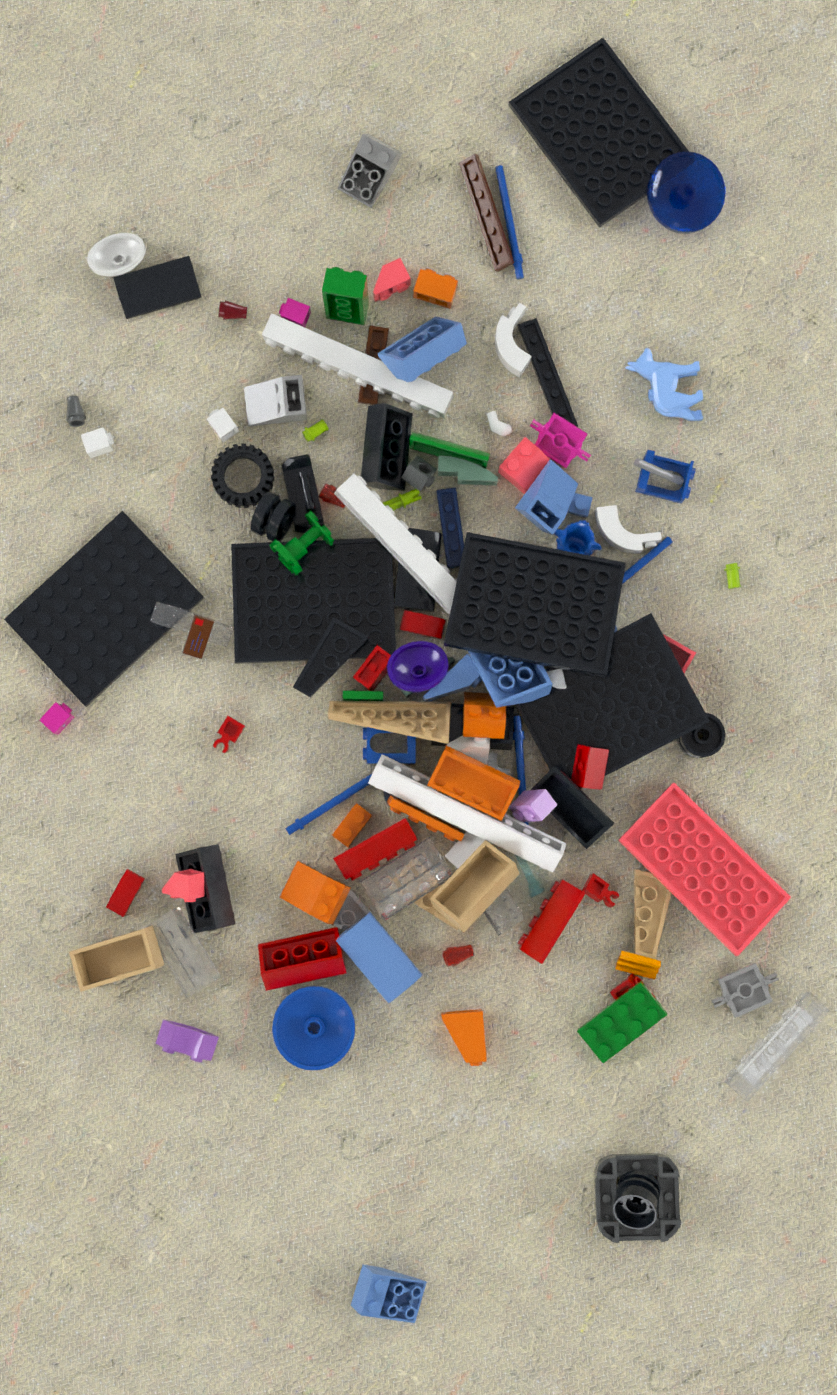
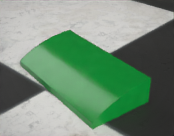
[410,432,490,469]

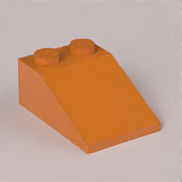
[463,692,506,739]
[280,861,351,925]

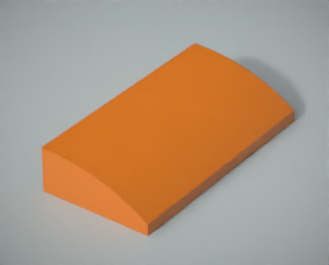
[427,745,520,821]

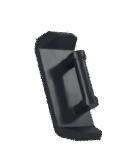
[281,454,325,533]

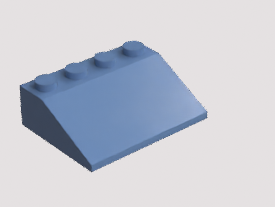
[468,651,553,708]

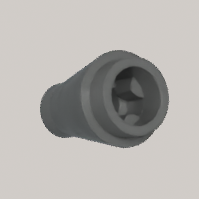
[66,396,86,427]

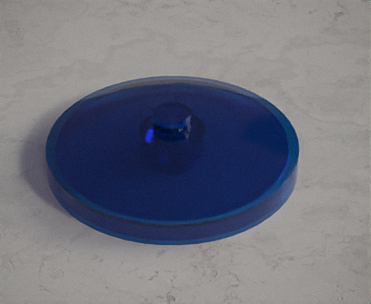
[647,152,726,234]

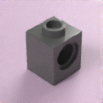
[401,456,437,492]

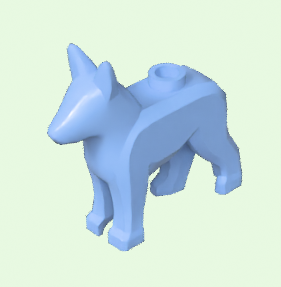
[625,348,703,421]

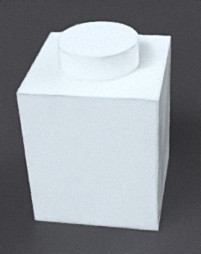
[207,408,239,442]
[81,427,114,458]

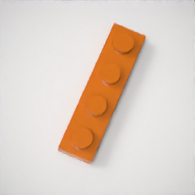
[387,795,465,842]

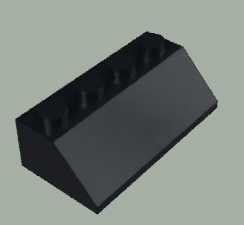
[361,403,413,491]
[175,844,235,934]

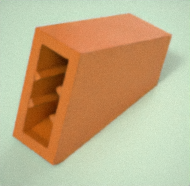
[441,1009,487,1066]

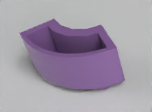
[155,1020,219,1063]

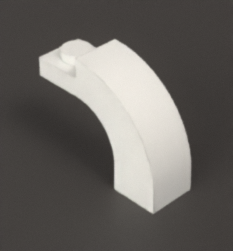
[495,303,532,378]
[595,505,662,554]

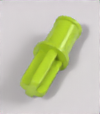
[383,488,422,511]

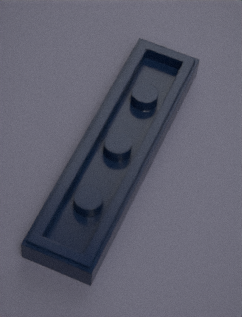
[436,487,464,569]

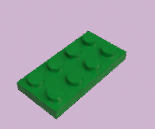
[577,981,668,1063]

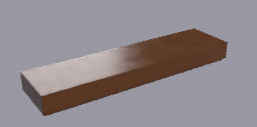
[358,325,389,405]

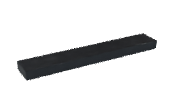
[518,318,578,427]

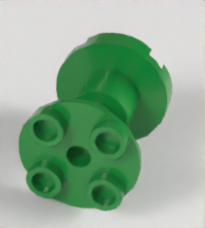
[269,511,334,576]

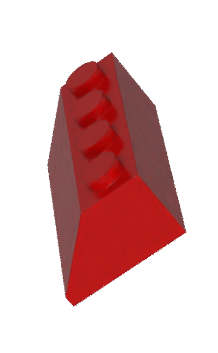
[333,818,418,881]
[518,879,586,964]
[258,927,347,991]

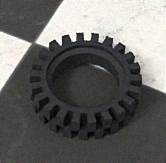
[211,443,274,508]

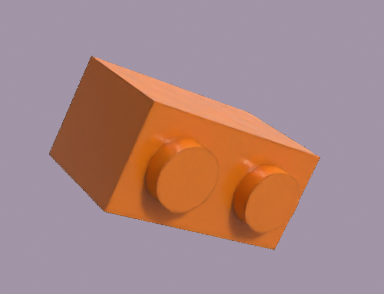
[413,269,458,309]

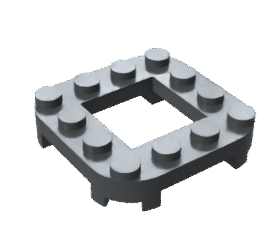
[594,1153,681,1243]

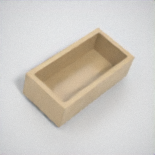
[430,840,520,933]
[69,926,164,992]

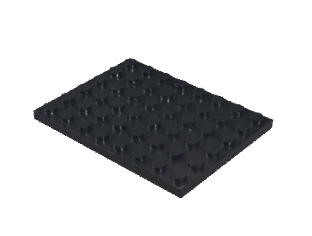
[508,38,695,228]
[4,511,204,707]
[444,532,626,678]
[231,538,396,664]
[515,613,710,789]

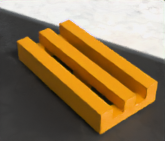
[615,950,661,980]

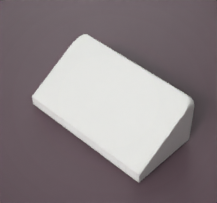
[445,832,485,868]

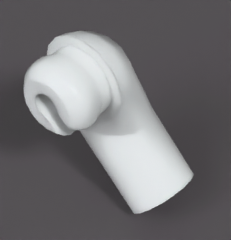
[487,411,512,436]

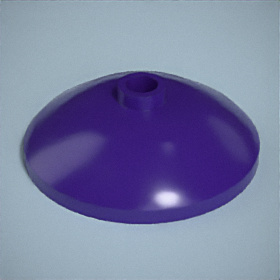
[387,641,449,692]

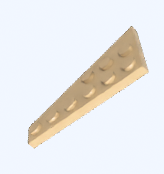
[328,701,451,744]

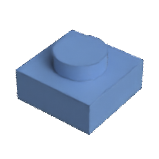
[568,493,593,518]

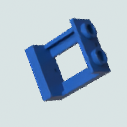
[635,450,696,504]
[363,727,416,764]

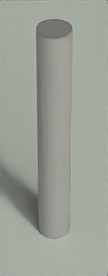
[634,458,684,485]

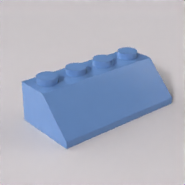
[378,316,467,382]

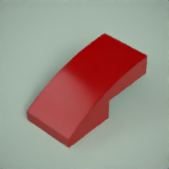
[399,610,446,640]
[106,869,145,917]

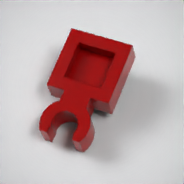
[213,716,246,754]
[582,873,620,908]

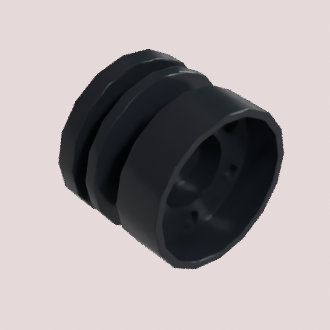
[613,1170,661,1230]

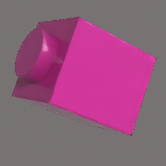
[279,298,311,328]
[39,702,74,735]

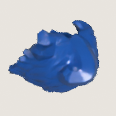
[554,520,601,556]

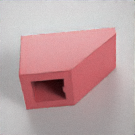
[373,258,411,302]
[162,869,205,902]

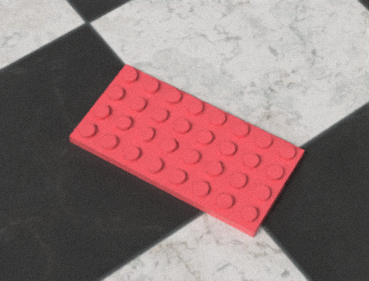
[618,782,791,956]

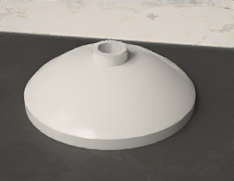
[87,233,146,277]

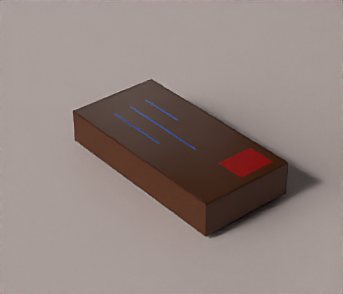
[182,614,214,659]

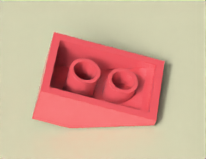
[498,437,550,494]

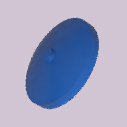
[272,986,355,1070]

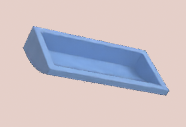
[336,912,422,1003]

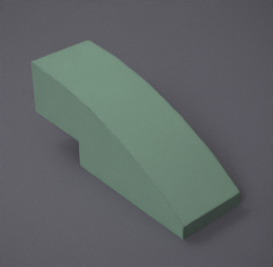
[438,456,498,486]

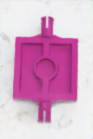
[530,413,591,468]

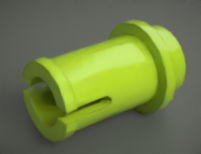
[302,419,329,442]
[724,563,741,589]

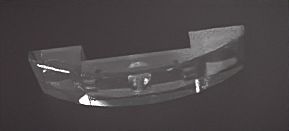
[150,602,234,647]

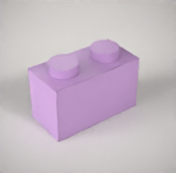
[509,789,557,822]

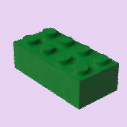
[322,267,369,326]

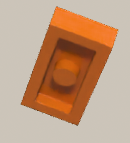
[332,803,372,847]

